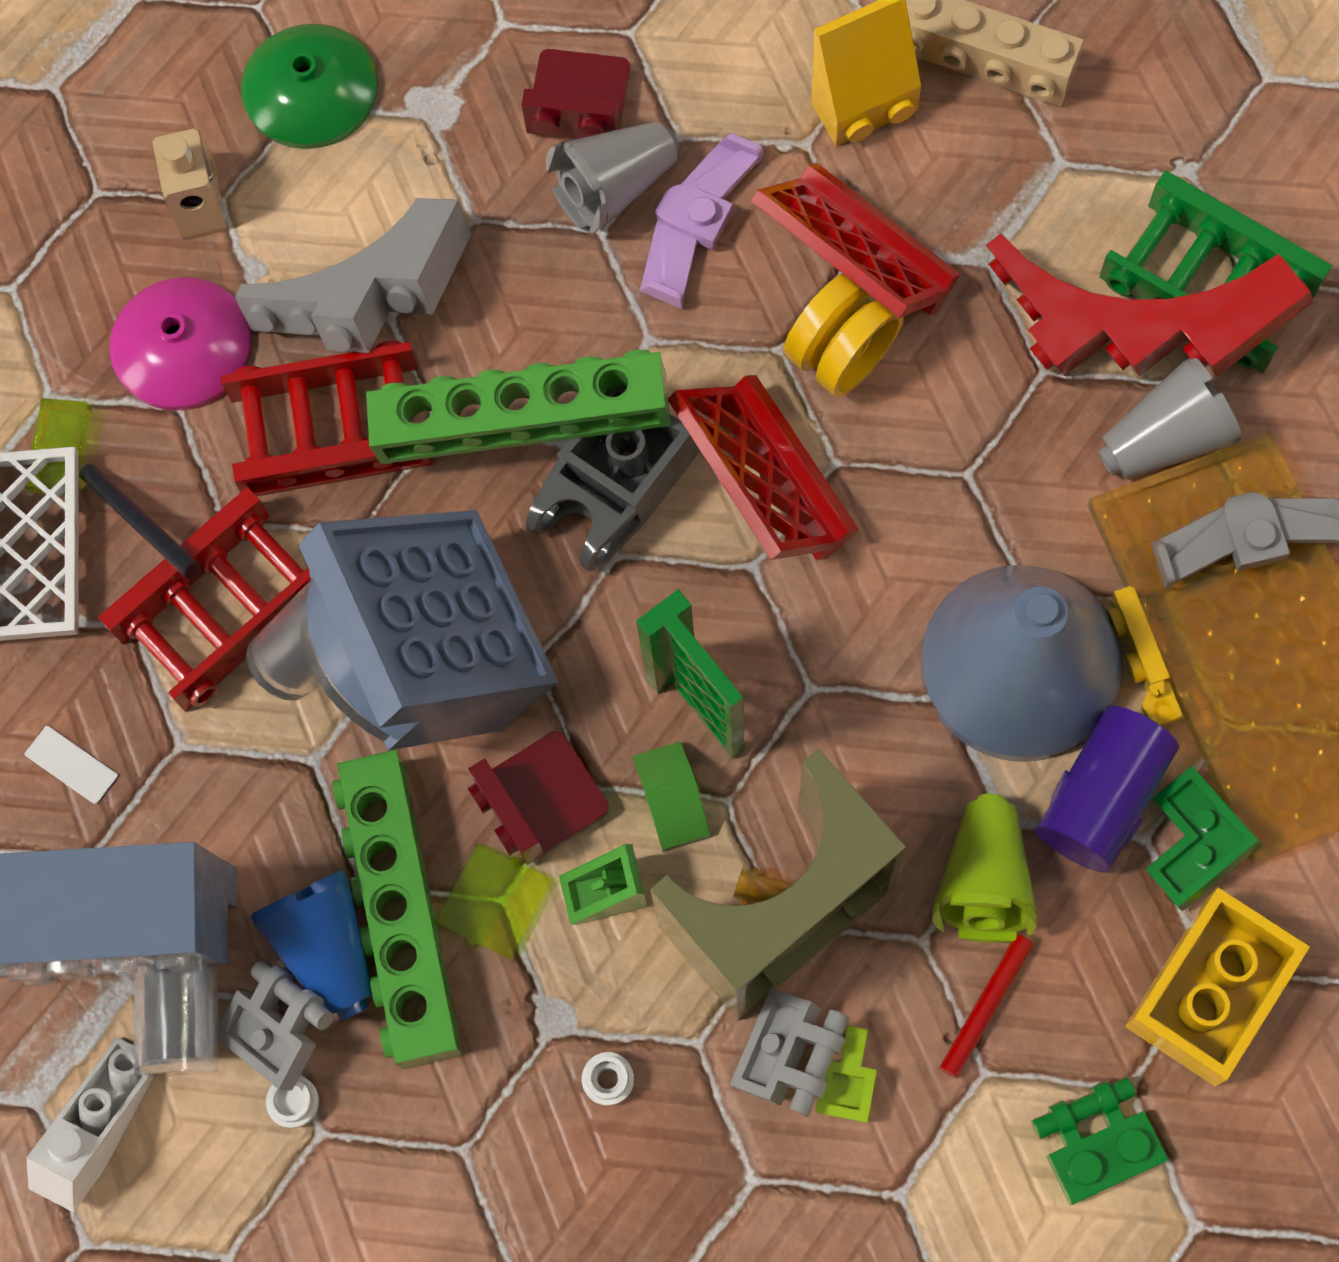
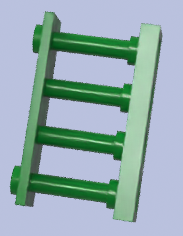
[1099,170,1333,374]

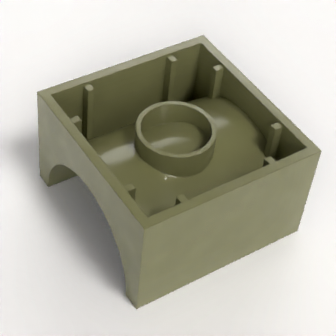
[650,749,906,1021]

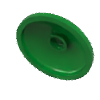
[241,24,378,149]

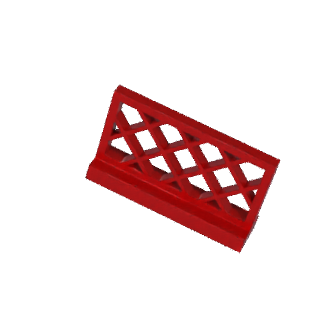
[751,162,961,318]
[667,375,859,561]

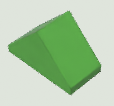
[633,741,711,852]
[559,844,648,925]

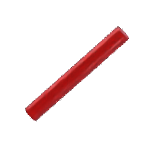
[939,934,1034,1079]

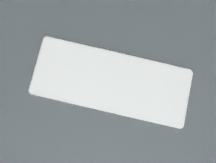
[25,726,118,804]

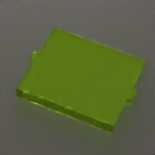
[436,844,552,961]

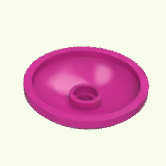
[110,277,252,411]

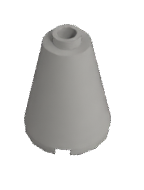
[546,122,679,233]
[1097,358,1242,479]

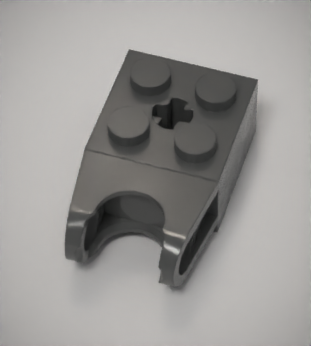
[526,385,700,572]

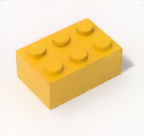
[1124,887,1310,1087]

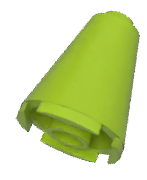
[932,793,1037,943]

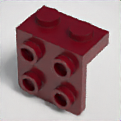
[521,49,630,139]
[467,731,609,866]

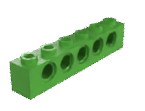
[366,350,671,464]
[332,750,463,1069]

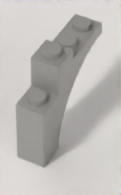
[235,198,472,353]

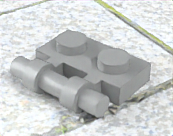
[213,960,333,1091]
[730,988,849,1117]

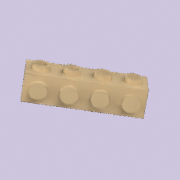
[906,0,1084,107]

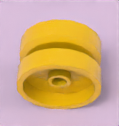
[783,274,904,398]

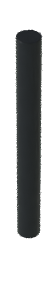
[79,464,202,579]

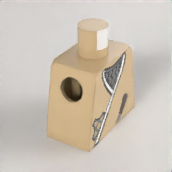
[152,128,228,241]

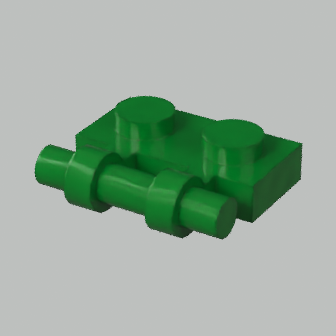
[1031,1077,1168,1205]

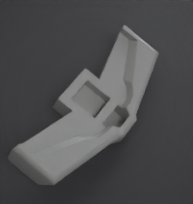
[1150,492,1339,590]

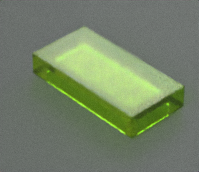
[24,398,92,496]

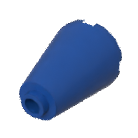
[250,870,372,1021]

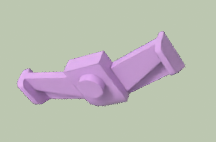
[640,133,764,309]

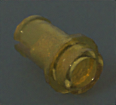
[733,866,793,905]

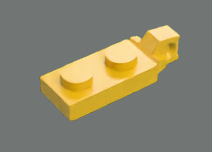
[1107,586,1183,727]

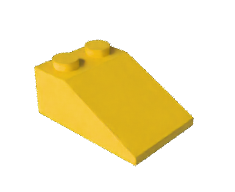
[811,0,921,147]

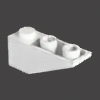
[26,1037,161,1212]

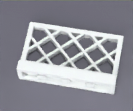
[0,447,79,641]

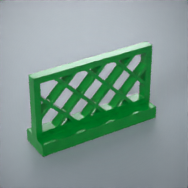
[636,589,745,759]

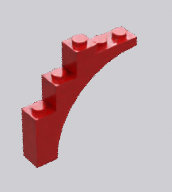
[986,233,1313,377]

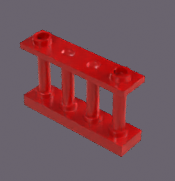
[220,341,433,496]
[97,487,311,712]

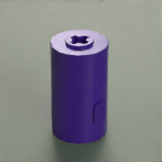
[1035,705,1180,873]

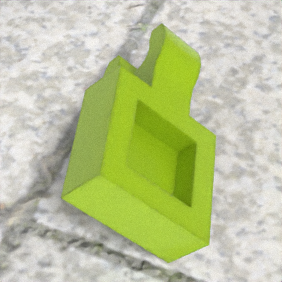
[815,1026,877,1123]

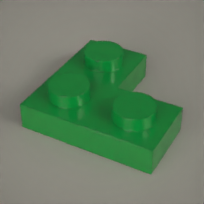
[1146,765,1262,912]

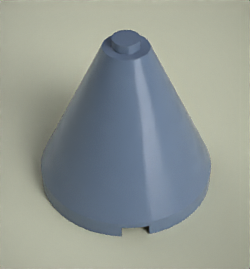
[921,565,1123,762]

